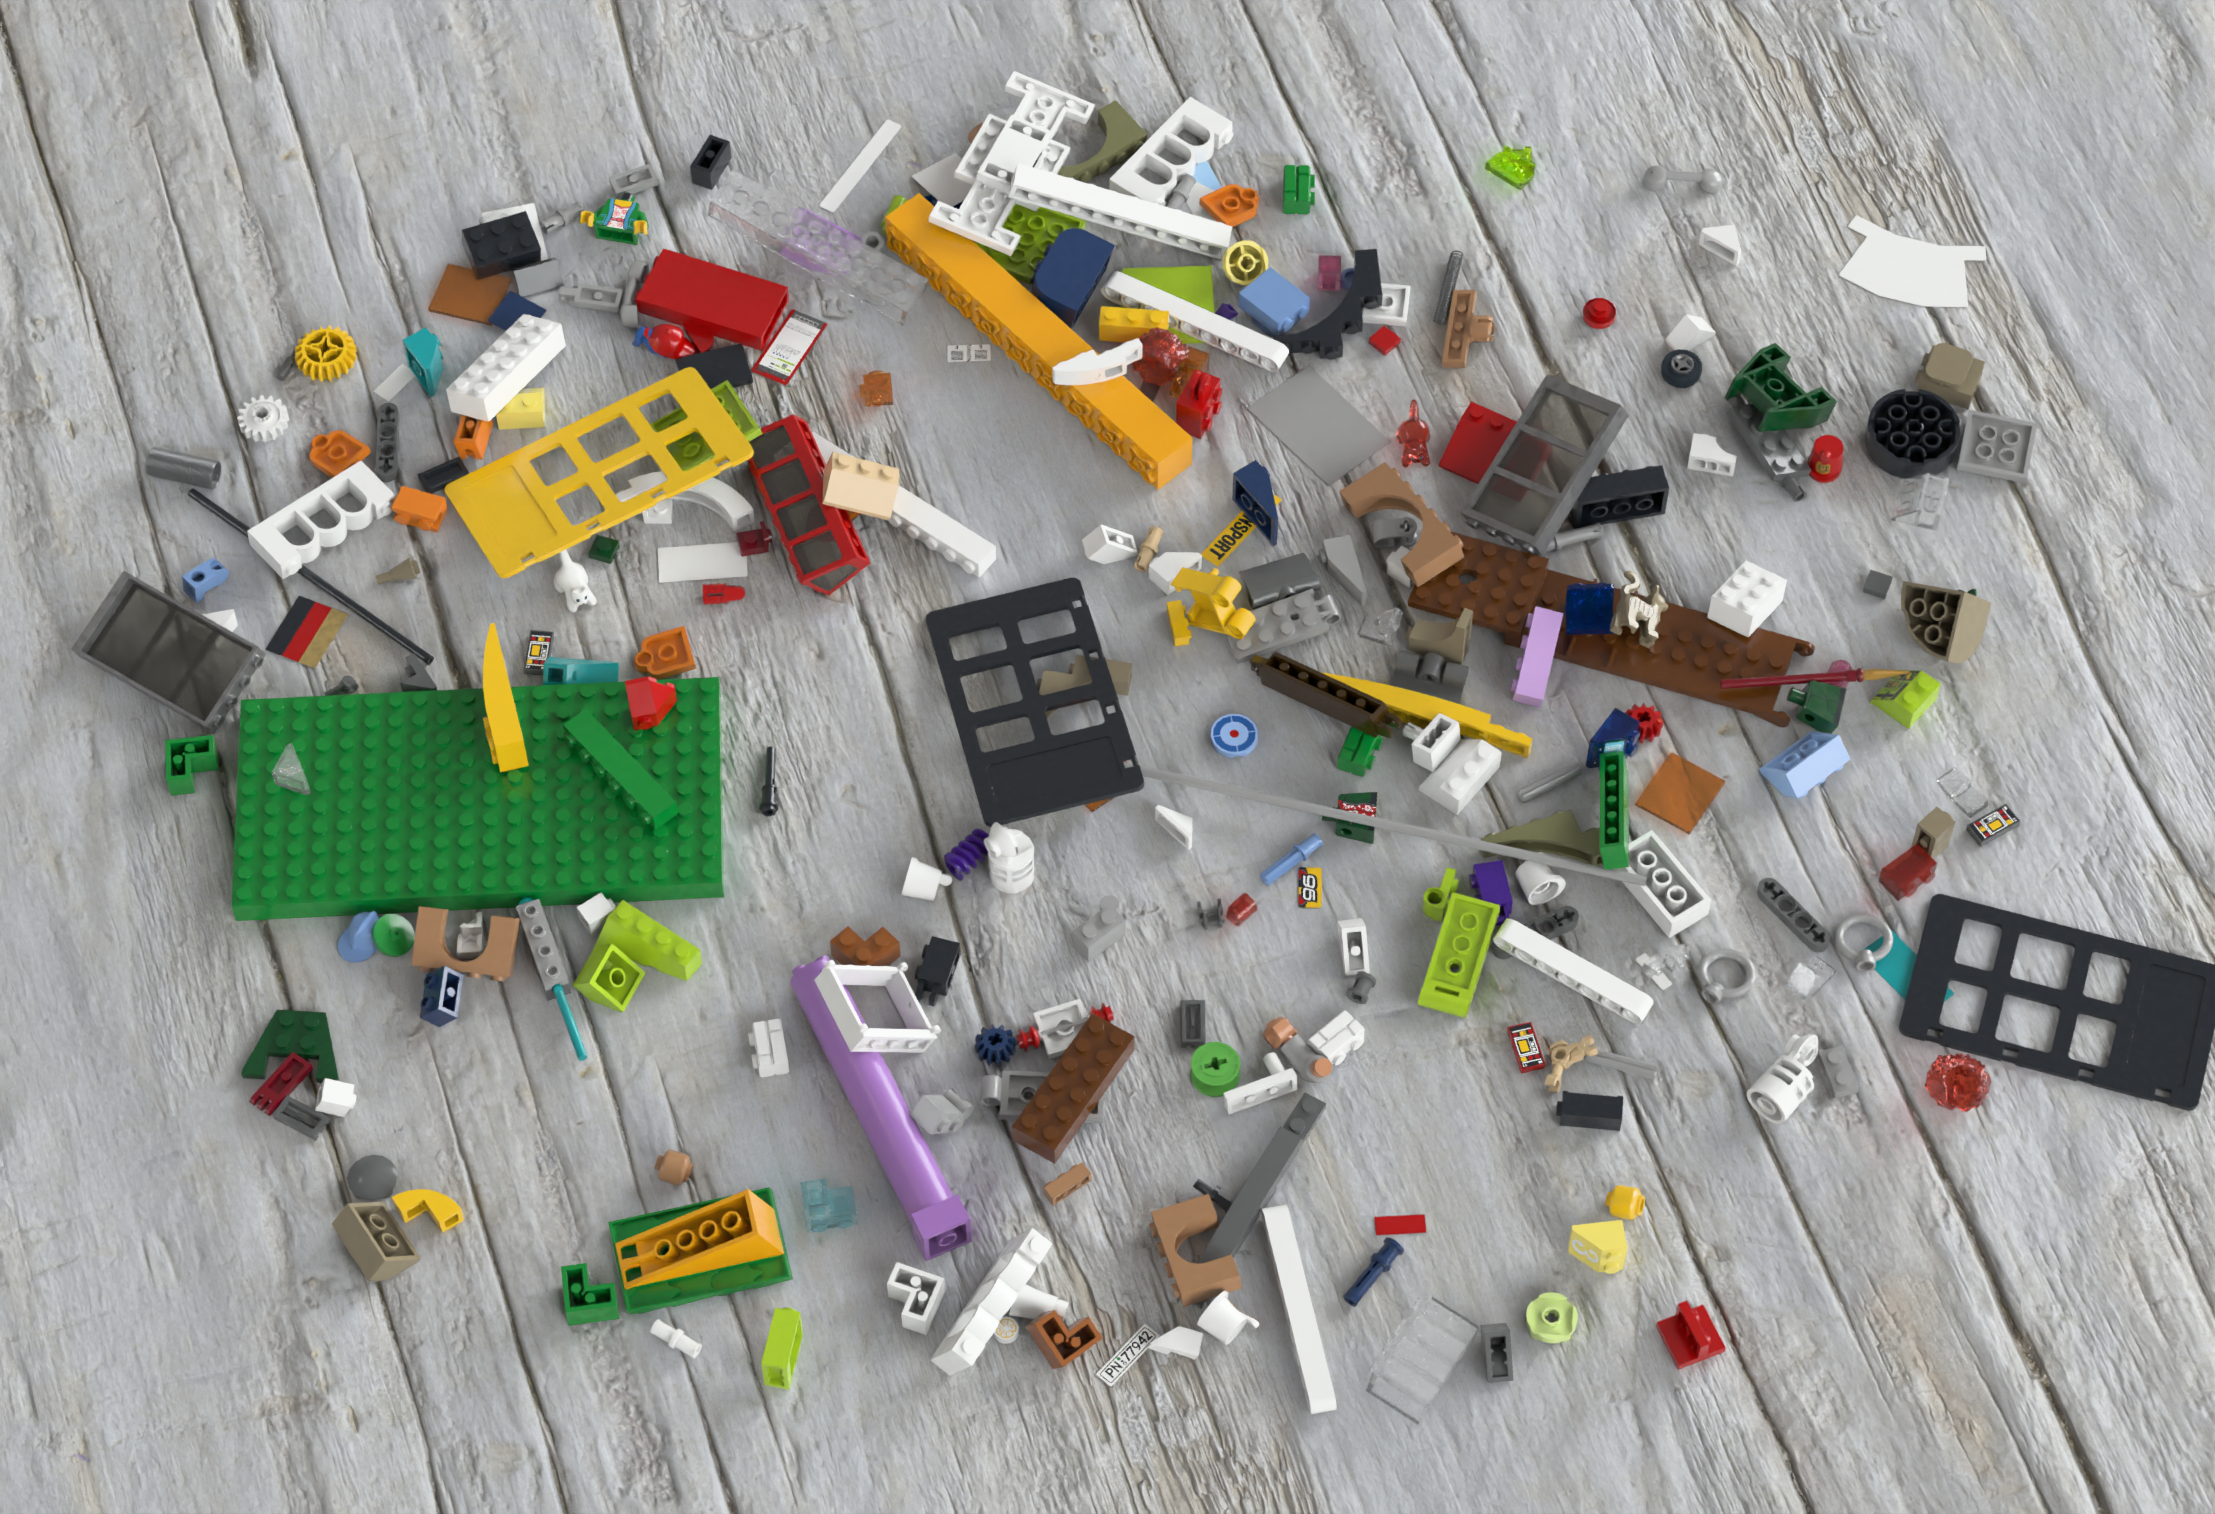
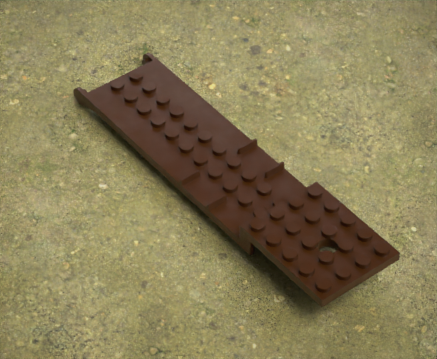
[1408,532,1815,727]

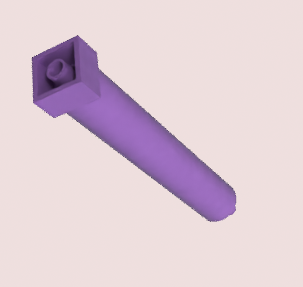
[790,956,972,1261]

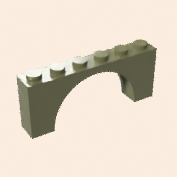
[1033,100,1147,183]

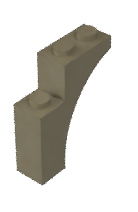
[1036,655,1132,719]

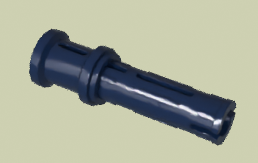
[1343,1237,1404,1307]

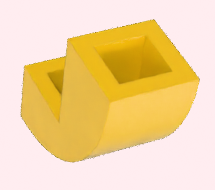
[392,1189,464,1233]

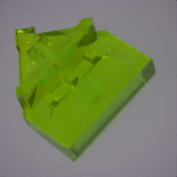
[1485,146,1536,190]

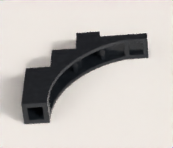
[1273,249,1383,360]

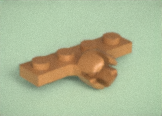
[1442,290,1494,368]

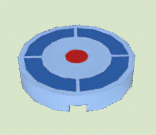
[1211,714,1258,758]

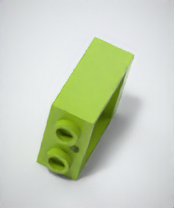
[761,1307,803,1390]

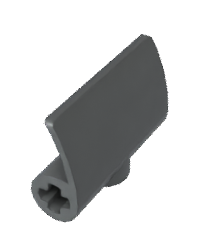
[1239,553,1320,610]
[1390,650,1469,704]

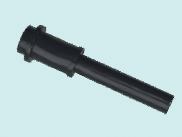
[759,747,778,816]

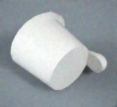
[1515,852,1566,905]
[901,857,952,901]
[1197,1291,1259,1345]

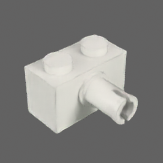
[1403,713,1461,772]

